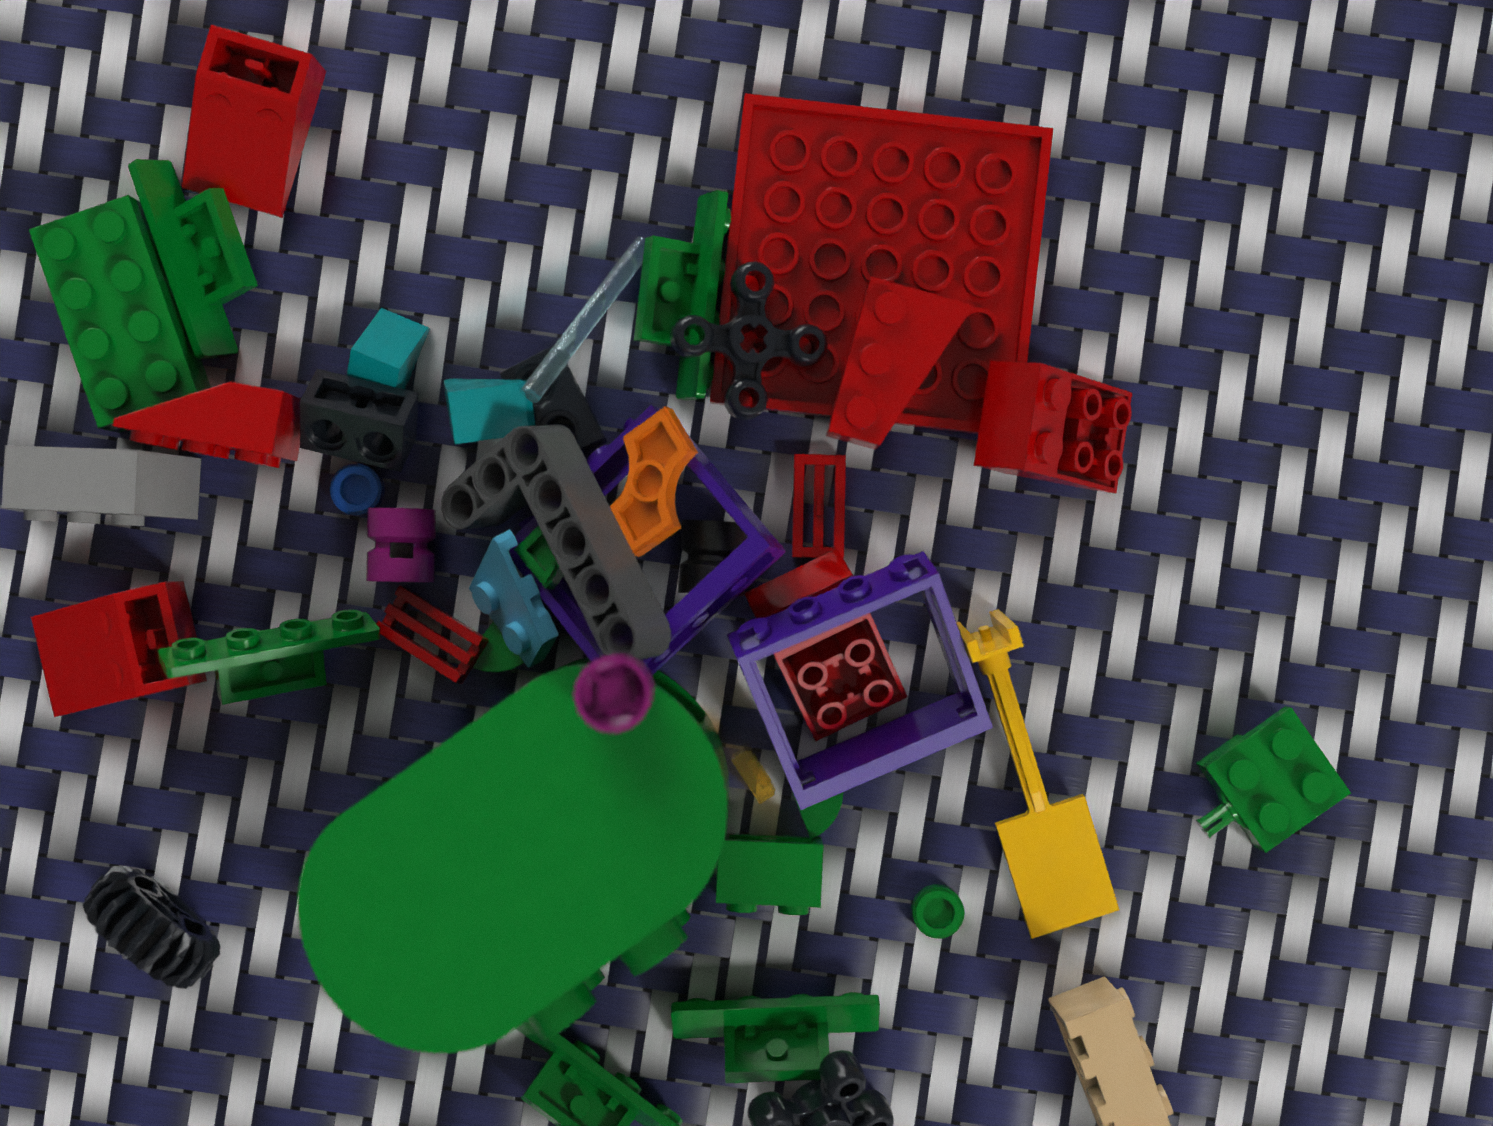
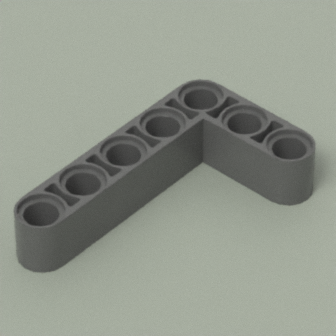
[441,425,671,660]

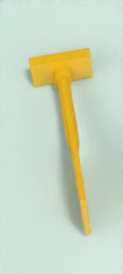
[956,609,1119,939]

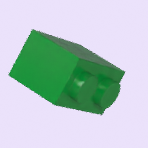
[716,833,824,915]

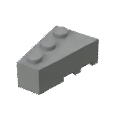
[1,445,201,526]

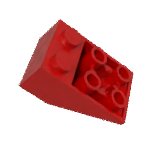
[182,24,326,218]
[973,361,1132,494]
[113,382,301,468]
[745,549,908,742]
[31,581,207,717]

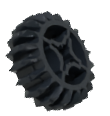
[82,865,221,989]

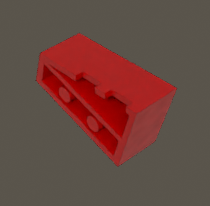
[826,276,974,450]

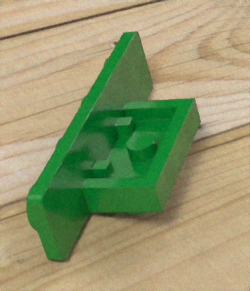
[128,159,258,359]
[634,190,731,400]
[158,609,380,705]
[671,992,880,1083]
[515,1020,683,1126]

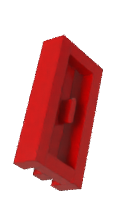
[792,454,846,558]
[376,585,489,684]

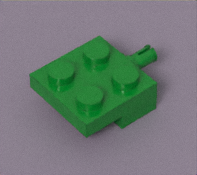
[1196,706,1351,853]

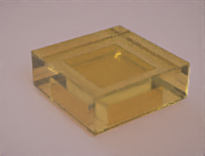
[731,746,776,804]

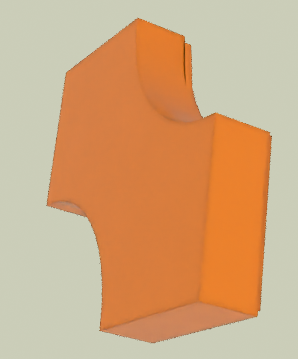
[610,406,698,557]

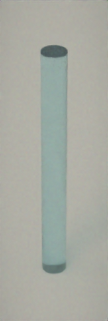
[520,236,645,403]

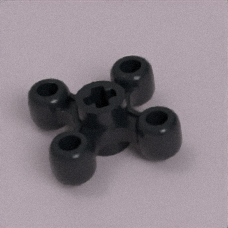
[670,261,828,420]
[747,1050,894,1126]

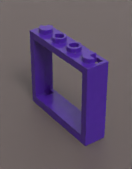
[509,405,786,675]
[726,551,993,810]

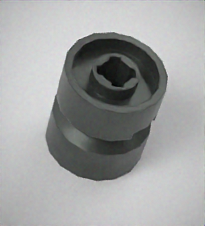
[678,520,748,596]

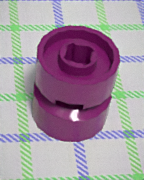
[366,508,436,582]
[574,653,655,733]

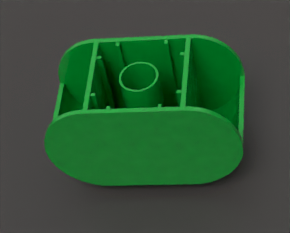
[297,657,729,1053]

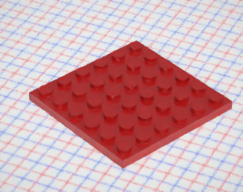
[710,93,1054,434]

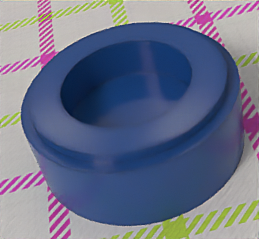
[330,464,385,516]

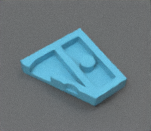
[469,529,559,668]

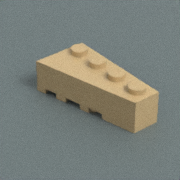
[1048,976,1174,1126]

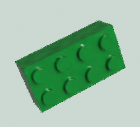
[29,195,211,433]

